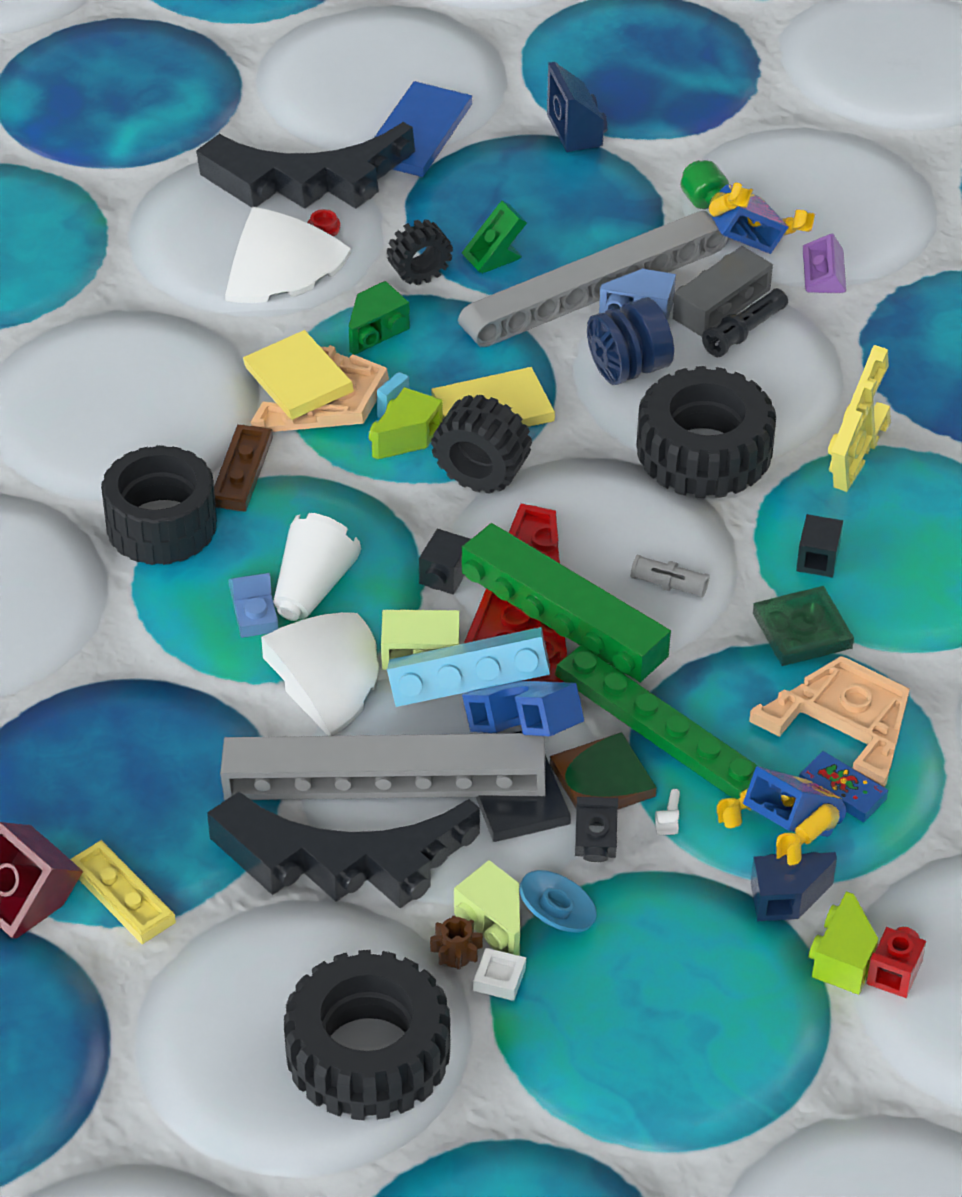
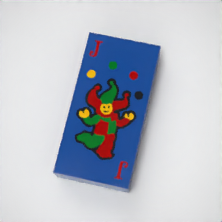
[799,751,888,823]

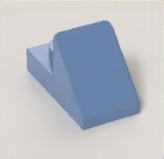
[229,573,278,638]

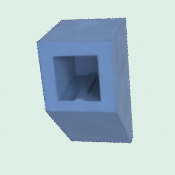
[599,269,676,321]

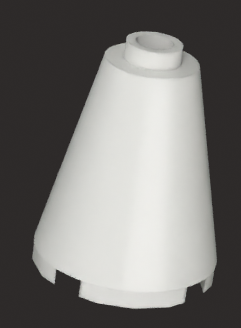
[273,513,361,621]

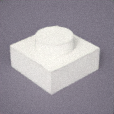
[473,948,526,1001]

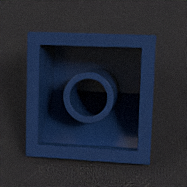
[547,62,608,152]

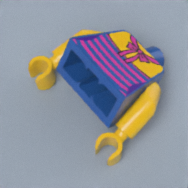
[709,182,815,254]
[717,766,846,865]

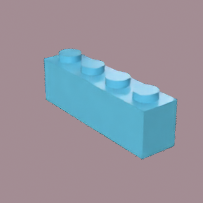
[387,627,550,707]

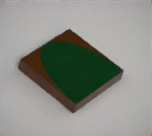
[550,732,657,809]

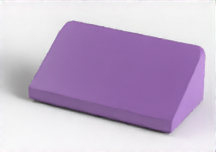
[803,233,846,293]

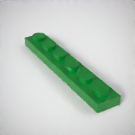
[555,645,758,799]

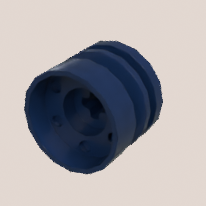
[587,297,675,385]

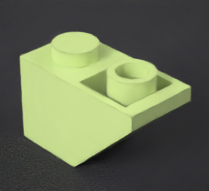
[454,860,520,956]

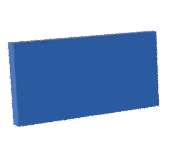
[374,81,472,177]

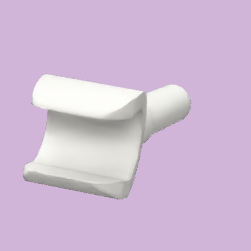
[655,789,680,835]

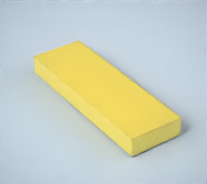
[70,840,176,945]

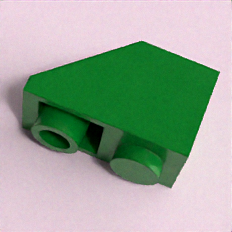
[349,281,410,355]

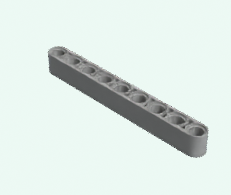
[458,211,728,347]

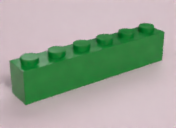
[462,523,671,683]

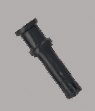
[702,288,788,357]

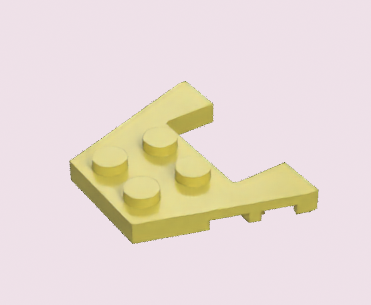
[828,345,891,492]

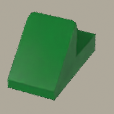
[462,200,527,274]

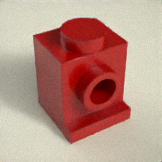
[866,926,926,998]

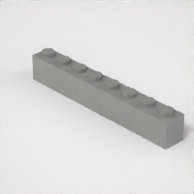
[220,733,545,800]

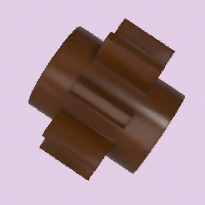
[430,915,483,970]

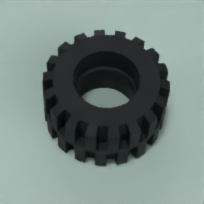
[431,395,532,493]

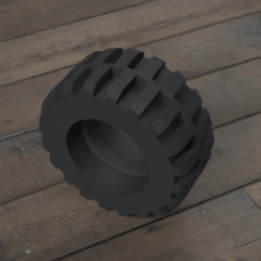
[636,366,776,499]
[284,950,450,1121]

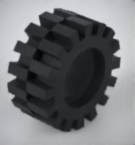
[387,219,453,285]

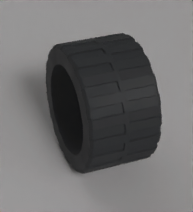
[101,445,217,565]

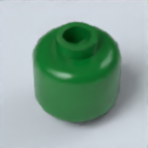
[680,160,729,209]

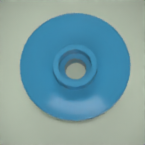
[519,870,596,932]

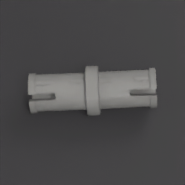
[630,555,709,598]

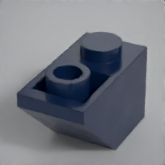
[751,852,837,921]

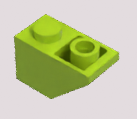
[369,387,443,459]
[809,891,879,995]

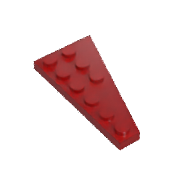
[464,503,567,682]

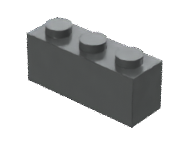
[673,246,773,337]

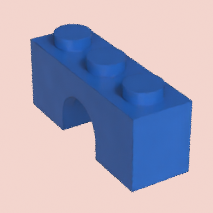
[462,681,584,736]

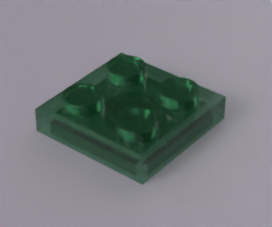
[752,586,854,666]

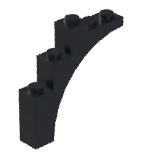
[196,122,415,209]
[207,791,480,908]

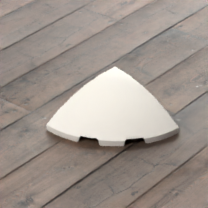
[225,207,351,303]
[261,612,379,736]

